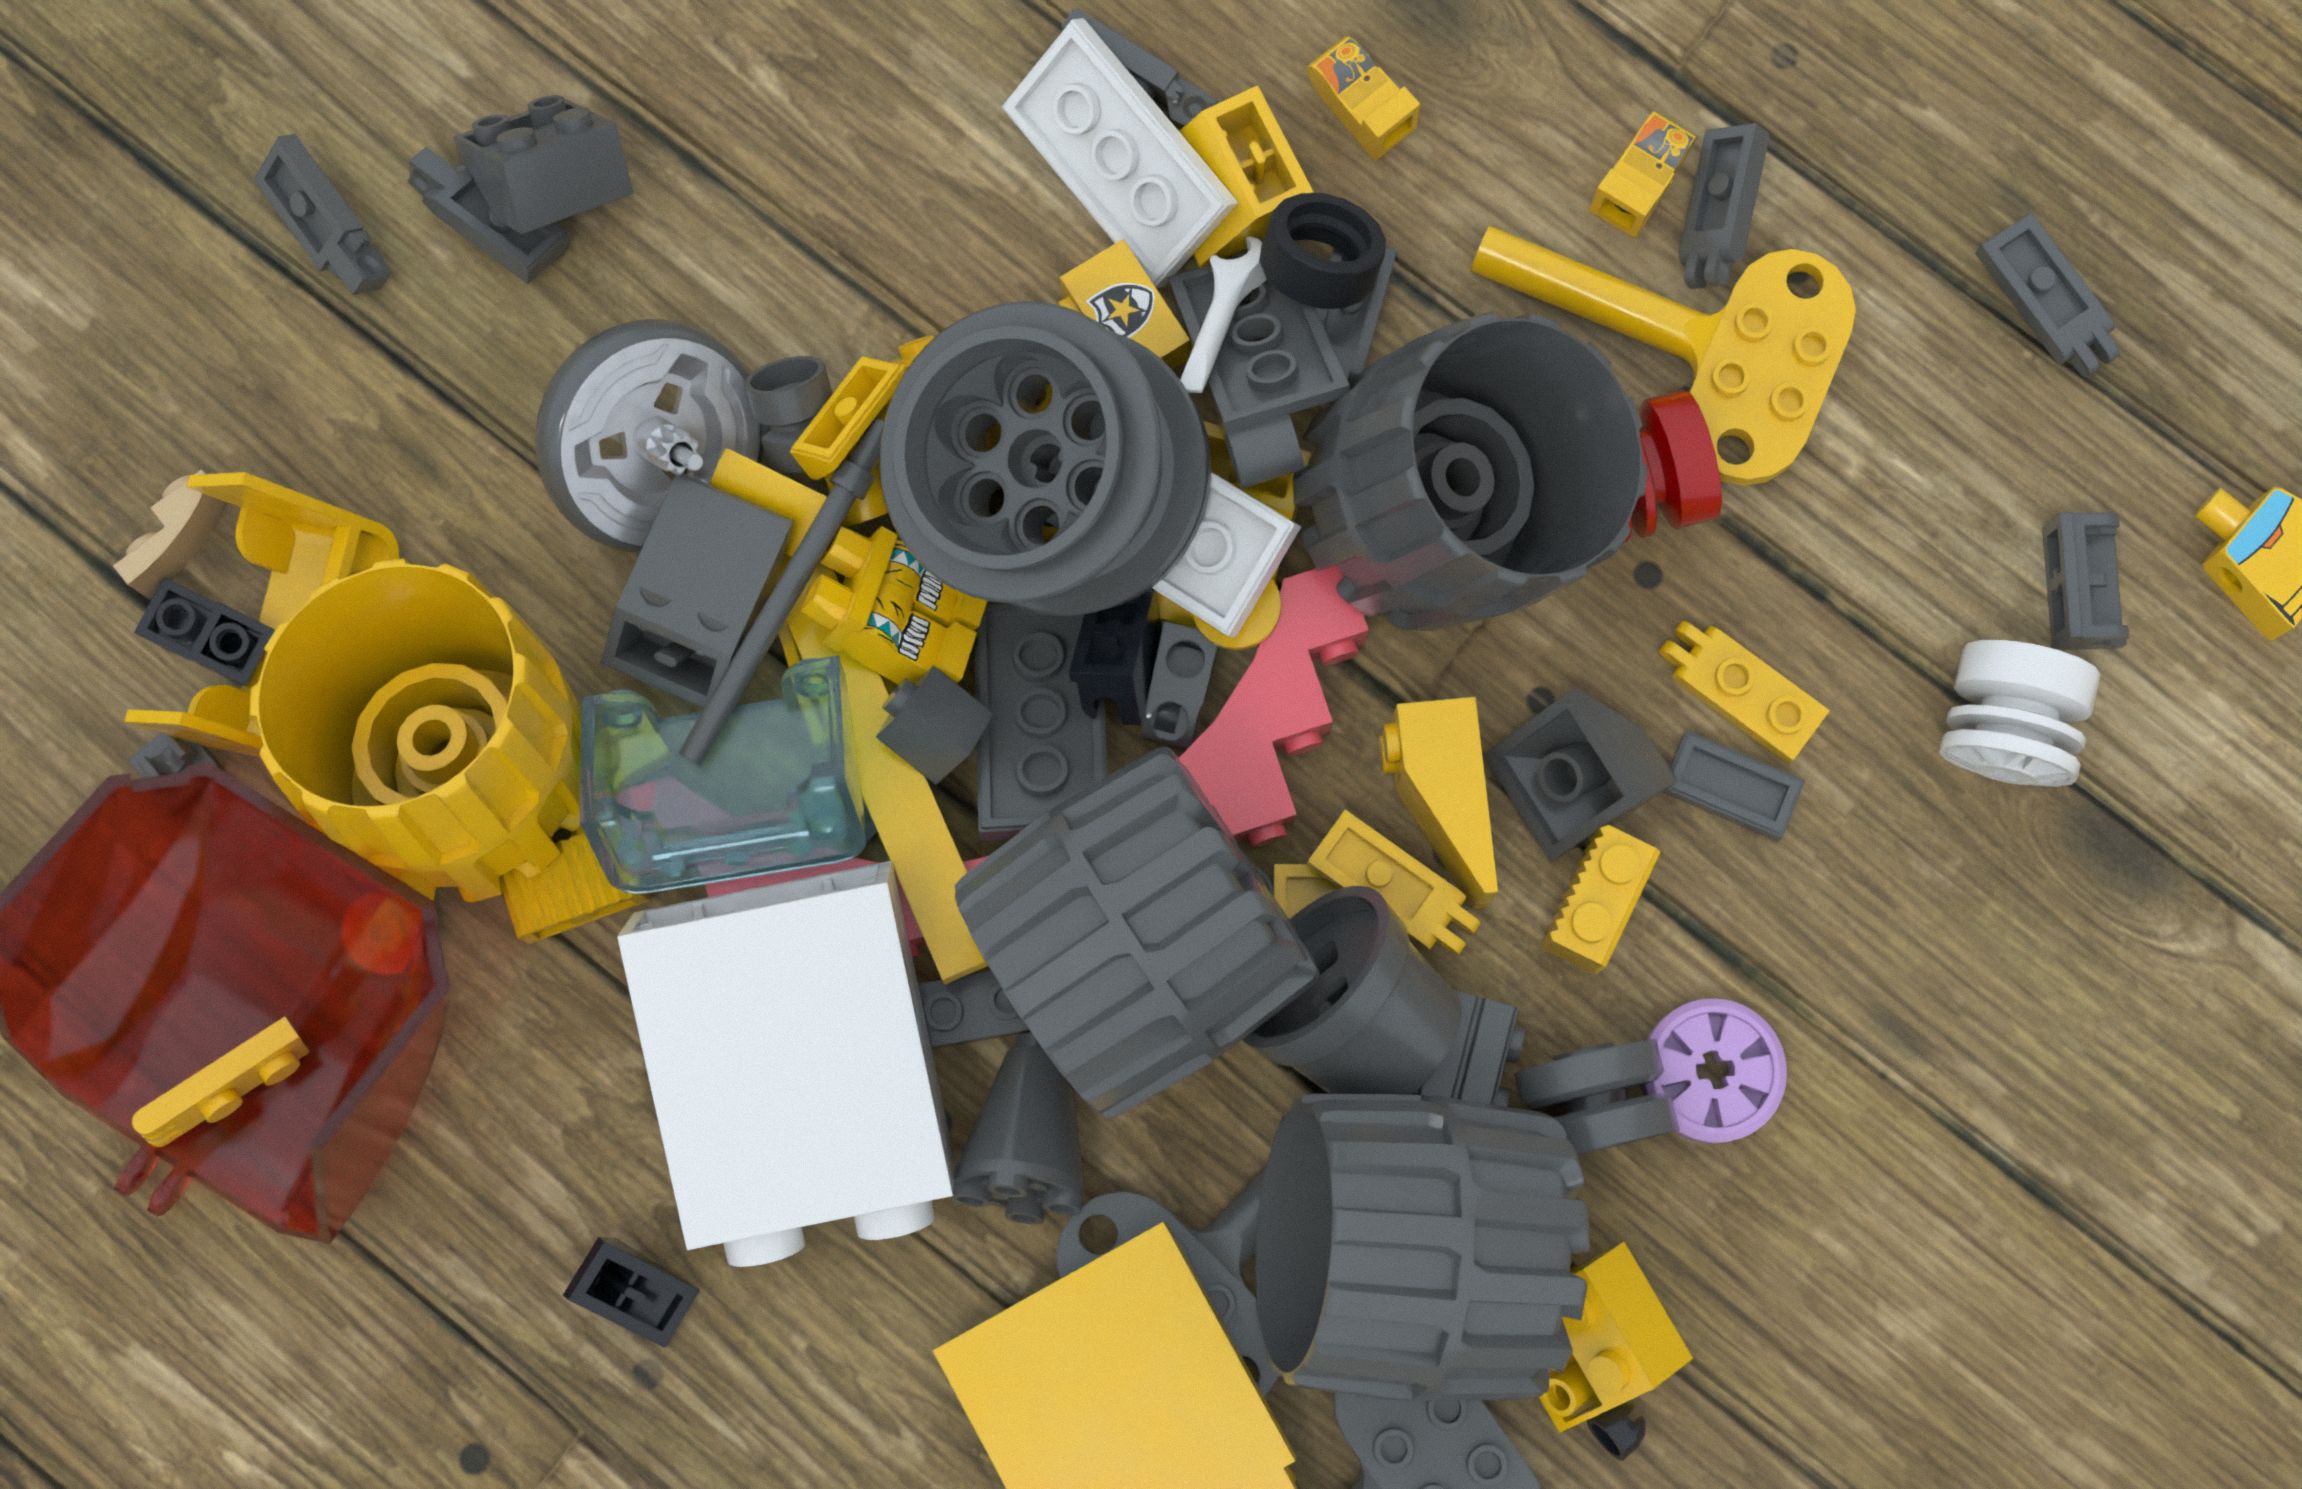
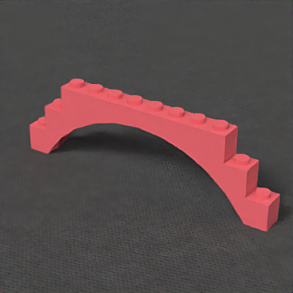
[610,565,1369,960]

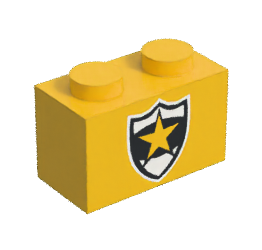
[1057,239,1190,370]

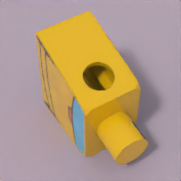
[2194,487,2302,641]

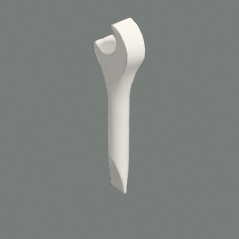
[1180,236,1267,393]

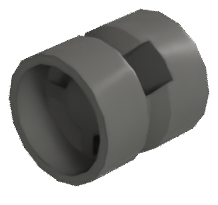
[744,356,833,474]

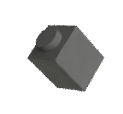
[876,665,993,785]

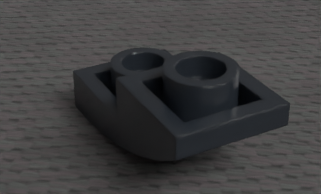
[134,577,275,687]

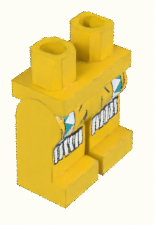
[800,526,987,684]

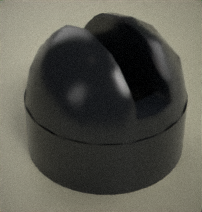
[1587,1402,1646,1461]

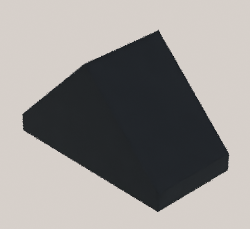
[563,1237,700,1348]

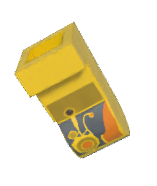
[1306,36,1420,162]
[1589,111,1697,239]

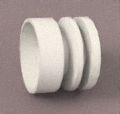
[1939,640,2101,787]

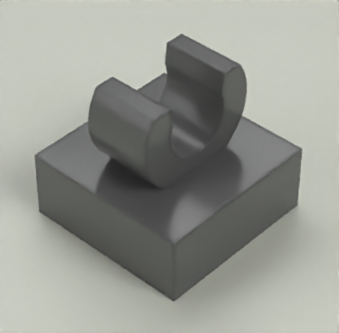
[128,733,225,811]

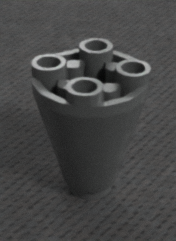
[951,1033,1084,1224]

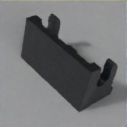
[1069,588,1162,726]

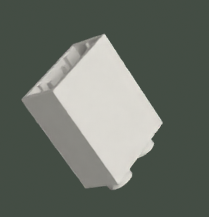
[617,861,955,1267]

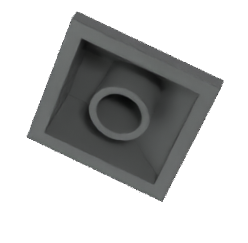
[1482,688,1678,862]

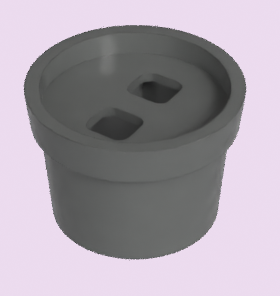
[1242,886,1461,1095]

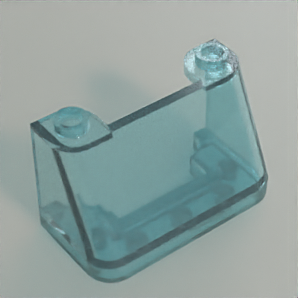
[580,655,866,894]

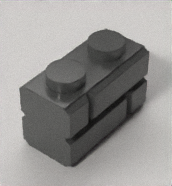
[1412,989,1526,1107]

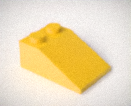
[1379,697,1498,910]

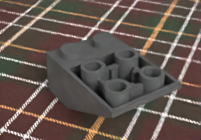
[600,473,795,708]

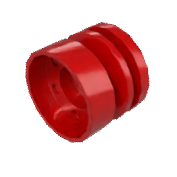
[1623,389,1722,543]

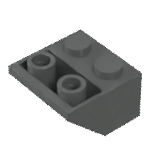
[453,95,634,234]

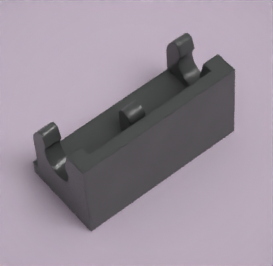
[2042,512,2129,650]

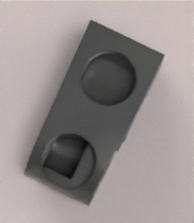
[1141,621,1219,749]

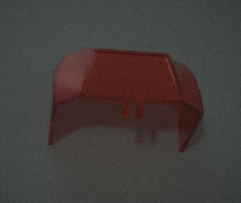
[0,763,451,1244]

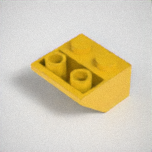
[1179,85,1314,268]
[1539,1241,1693,1433]

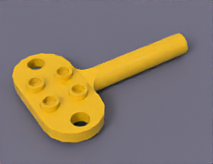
[1470,225,1856,486]

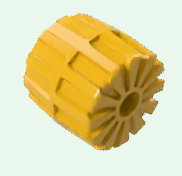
[250,558,597,903]

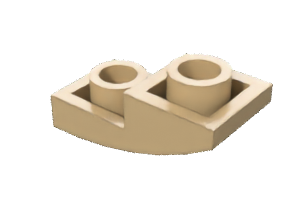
[113,469,226,599]

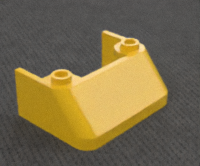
[124,472,399,757]

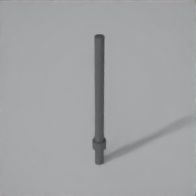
[678,417,884,766]

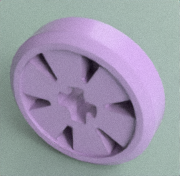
[1641,998,1787,1144]

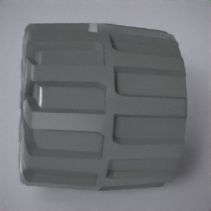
[1293,312,1648,631]
[955,746,1320,1119]
[1255,1094,1590,1400]

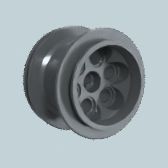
[879,301,1211,616]

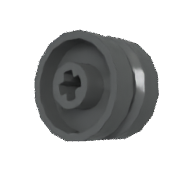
[1514,1039,1680,1155]

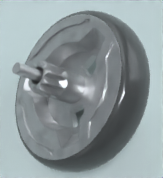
[535,319,764,554]

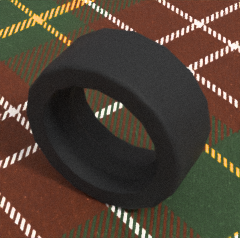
[1259,193,1386,309]

